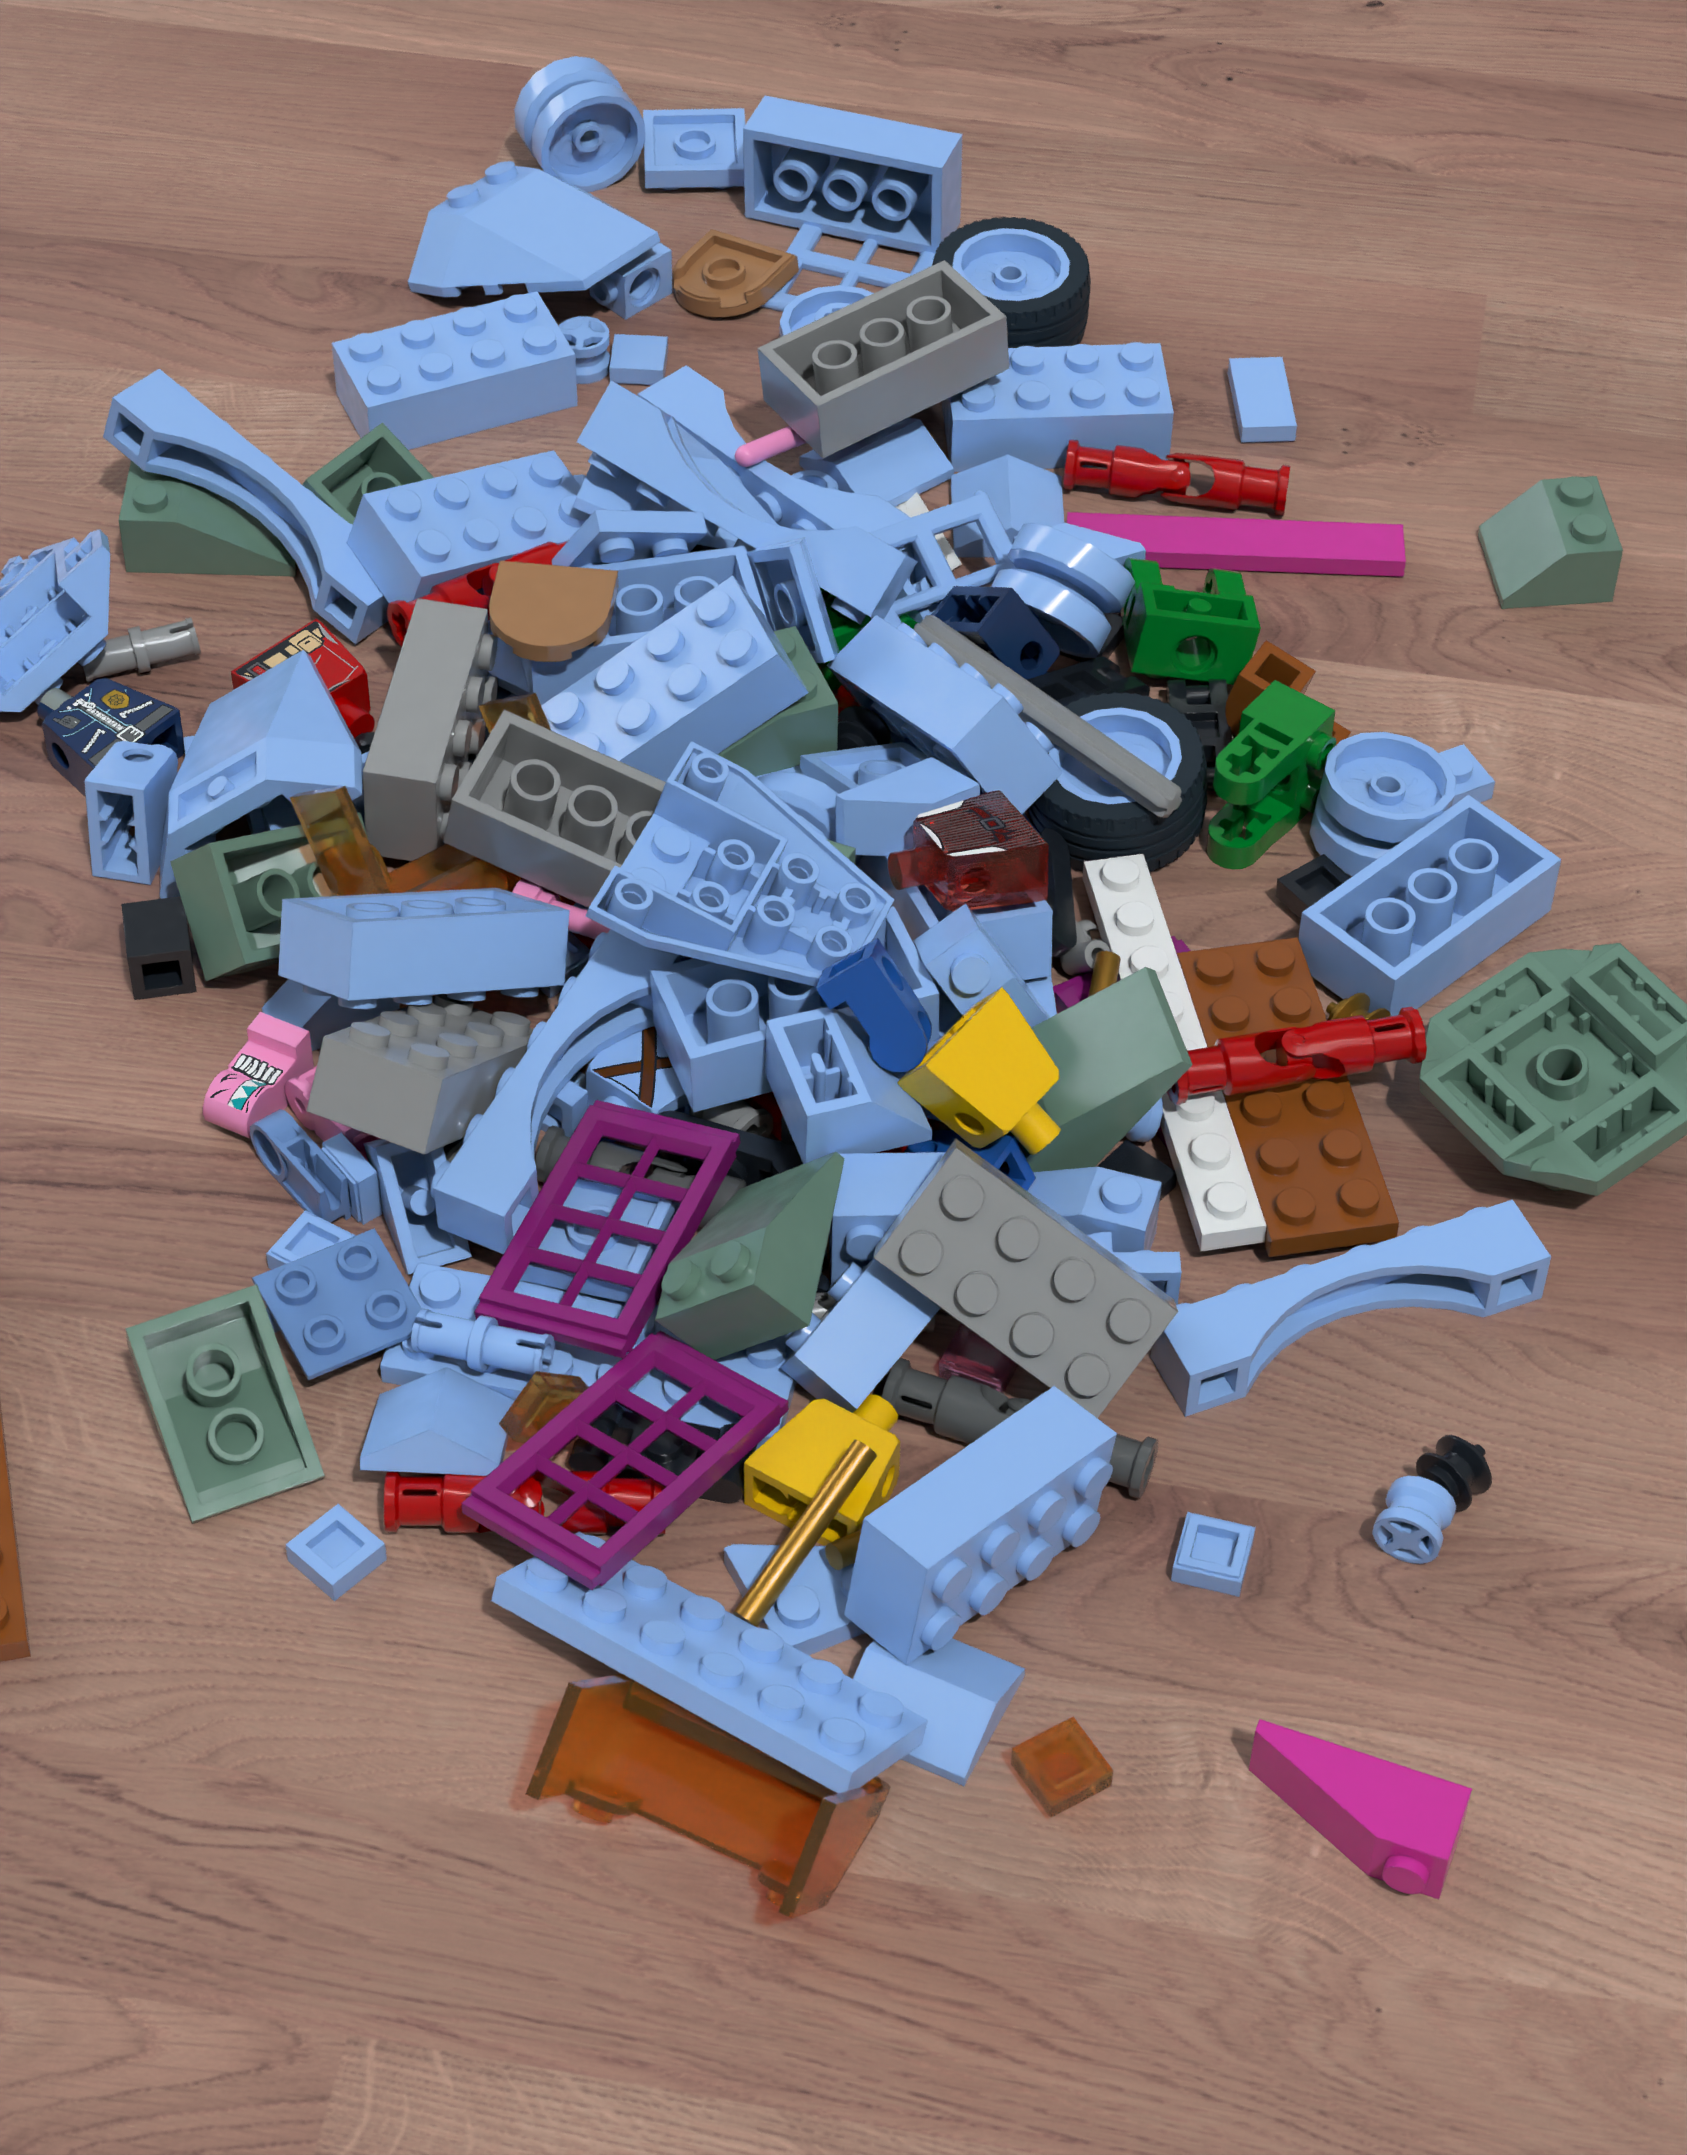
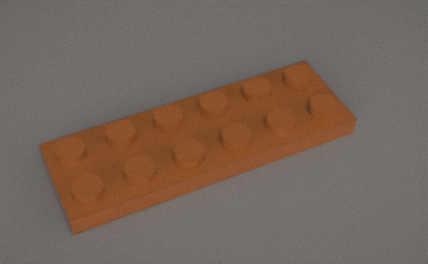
[1177,937,1399,1257]

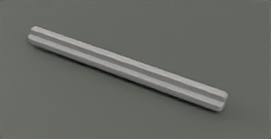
[913,615,1182,818]

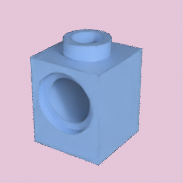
[589,242,672,320]

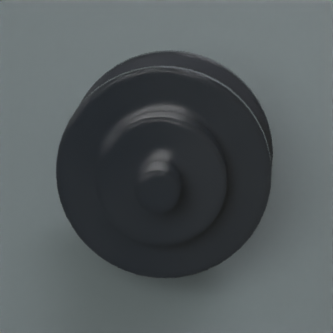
[837,706,891,750]
[1416,1435,1492,1512]

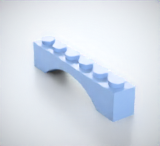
[638,365,911,532]
[103,369,389,644]
[577,381,918,624]
[430,929,691,1254]
[1150,1199,1551,1417]

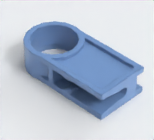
[250,1109,351,1222]

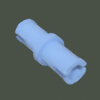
[411,1309,555,1378]

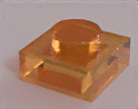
[499,1371,589,1443]
[1011,1717,1113,1818]

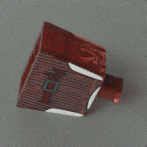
[888,790,1049,912]

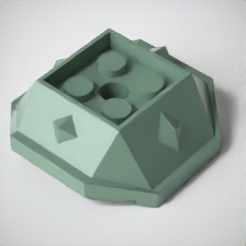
[1419,943,1687,1196]

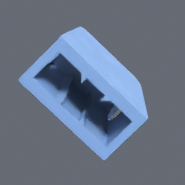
[84,741,178,885]

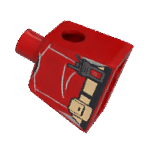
[231,618,375,738]

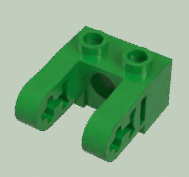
[1121,558,1261,685]
[1206,680,1336,869]

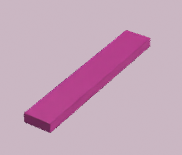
[1066,512,1406,577]

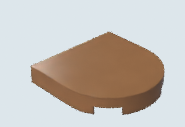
[673,229,799,317]
[489,561,619,662]

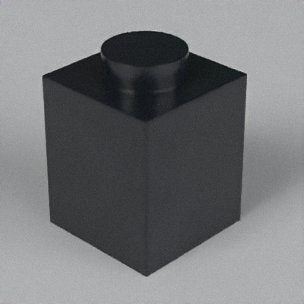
[121,896,197,1000]

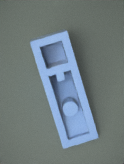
[913,903,1051,1028]
[1028,1167,1162,1252]

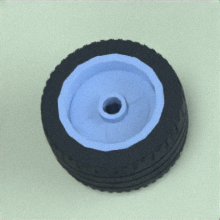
[932,217,1091,348]
[1028,692,1207,873]

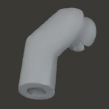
[1059,919,1111,975]

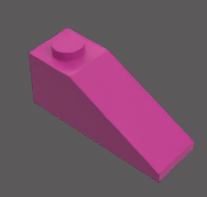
[1249,1719,1472,1899]

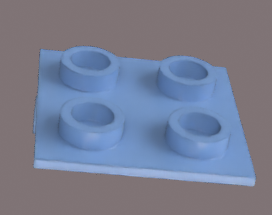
[252,1228,424,1380]

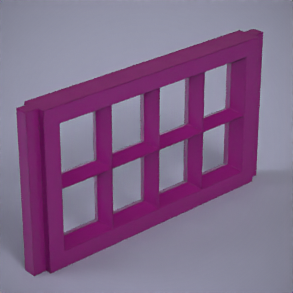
[474,1100,741,1359]
[462,1330,789,1590]

